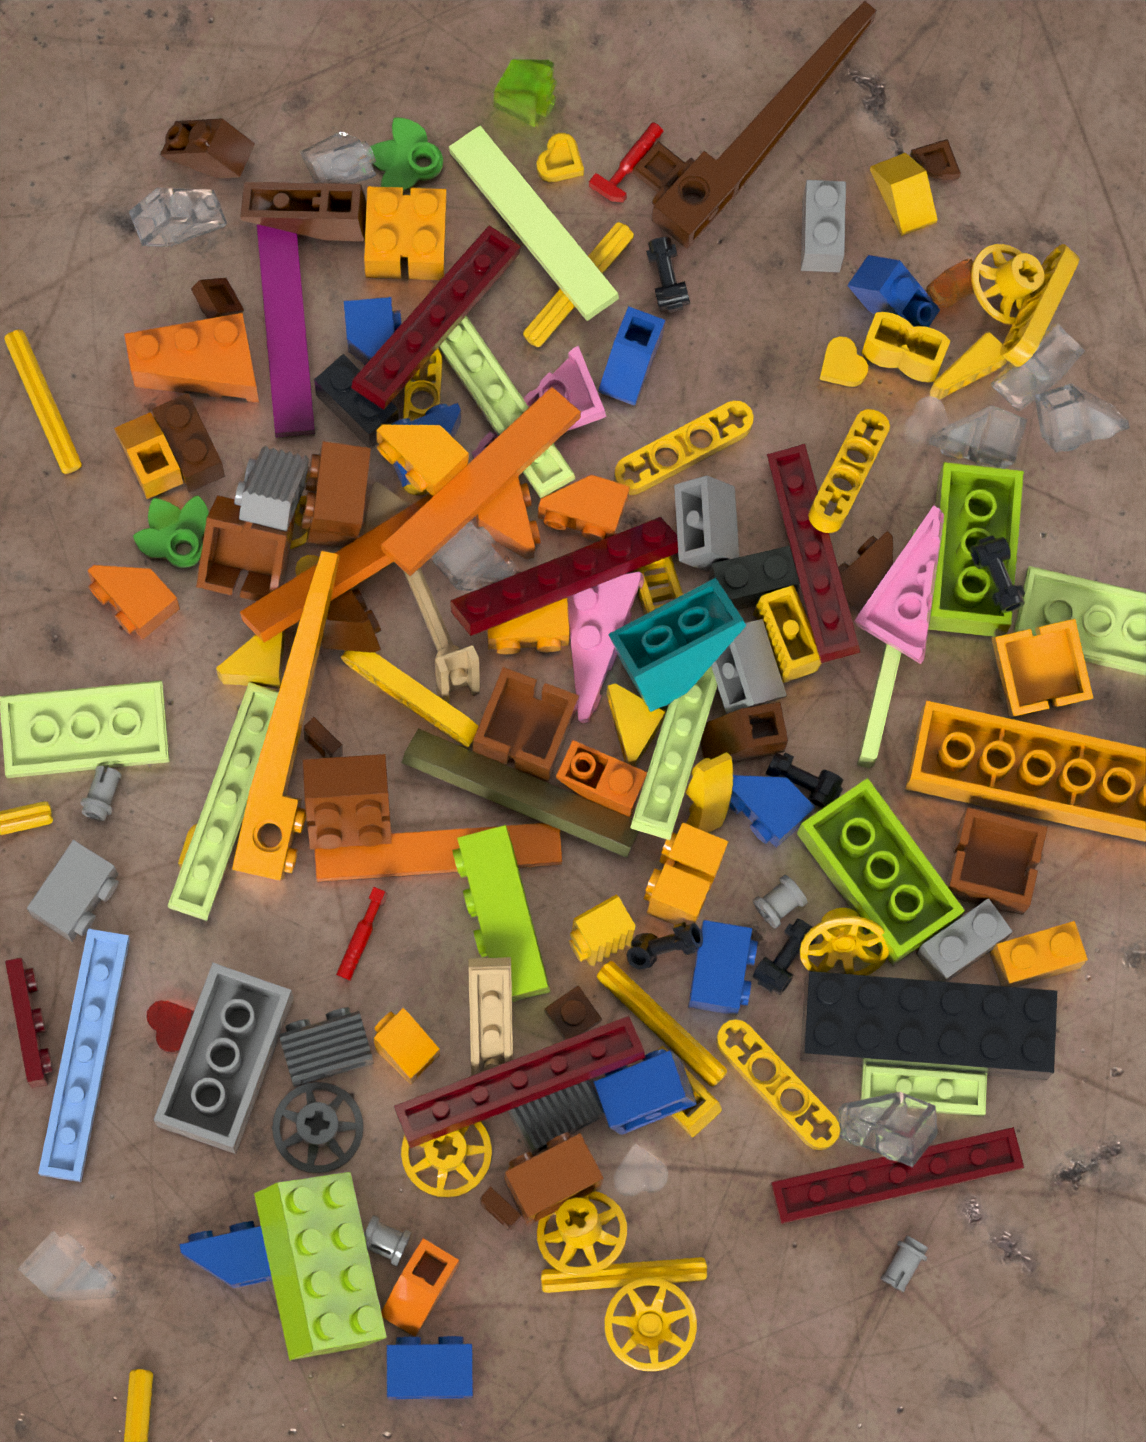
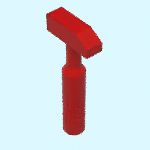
[589,122,664,203]
[336,887,388,981]

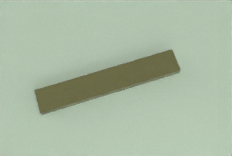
[401,728,639,858]

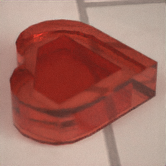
[146,1000,194,1054]

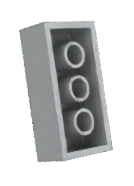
[154,963,294,1154]

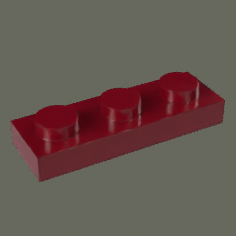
[5,957,53,1088]

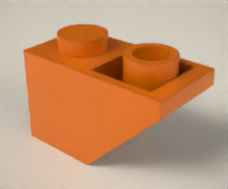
[538,475,630,542]
[475,477,541,560]
[87,565,180,639]
[556,740,647,817]
[381,1238,459,1337]

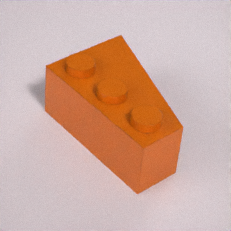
[124,313,259,403]

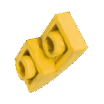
[685,752,733,833]

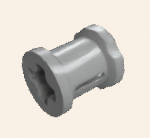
[753,875,808,929]
[364,1215,412,1266]

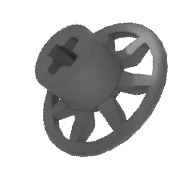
[272,1082,364,1173]

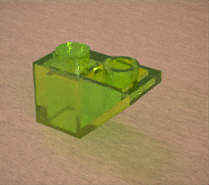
[494,59,557,127]

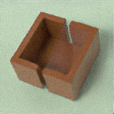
[301,441,371,547]
[196,495,296,601]
[473,667,579,781]
[303,754,392,849]
[946,807,1048,915]
[504,1132,604,1227]

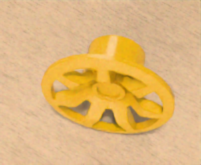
[971,244,1045,325]
[800,908,889,976]
[401,1121,492,1198]
[537,1191,627,1276]
[604,1278,697,1372]

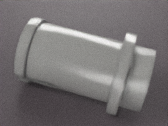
[81,766,122,821]
[880,1235,928,1293]

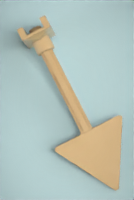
[363,482,480,704]

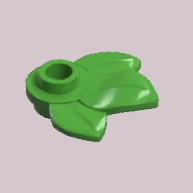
[366,117,443,191]
[133,496,209,568]

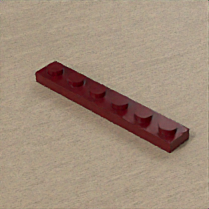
[351,225,521,410]
[767,444,861,663]
[450,517,678,636]
[394,1016,645,1148]
[770,1127,1024,1225]

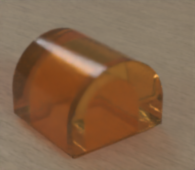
[925,258,981,307]

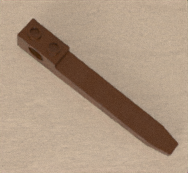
[652,1,877,249]

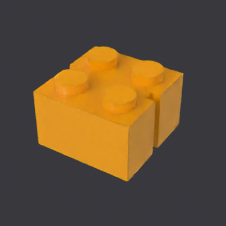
[364,186,447,280]
[992,619,1093,717]
[643,822,729,925]

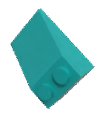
[608,578,746,712]

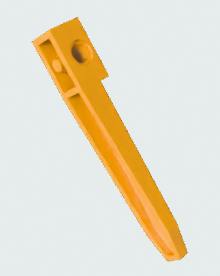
[232,551,340,880]

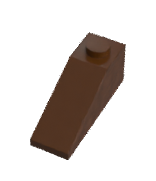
[240,182,367,241]

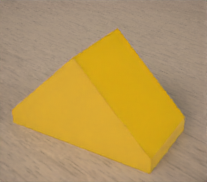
[870,153,938,236]
[216,630,285,688]
[606,683,665,767]

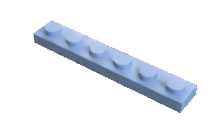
[38,929,130,1182]

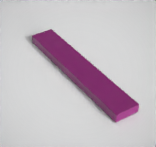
[257,224,315,438]

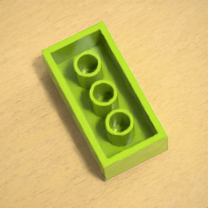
[929,462,1024,637]
[797,778,965,966]
[452,825,551,1002]
[254,1172,387,1361]

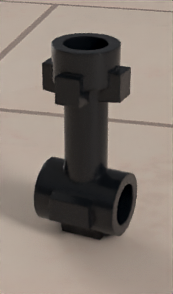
[646,237,690,313]
[970,535,1025,613]
[765,752,844,809]
[752,918,816,995]
[626,922,703,969]

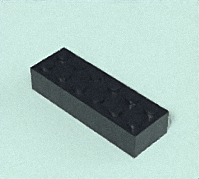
[800,971,1058,1080]

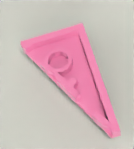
[471,346,606,459]
[854,505,944,664]
[567,572,644,723]

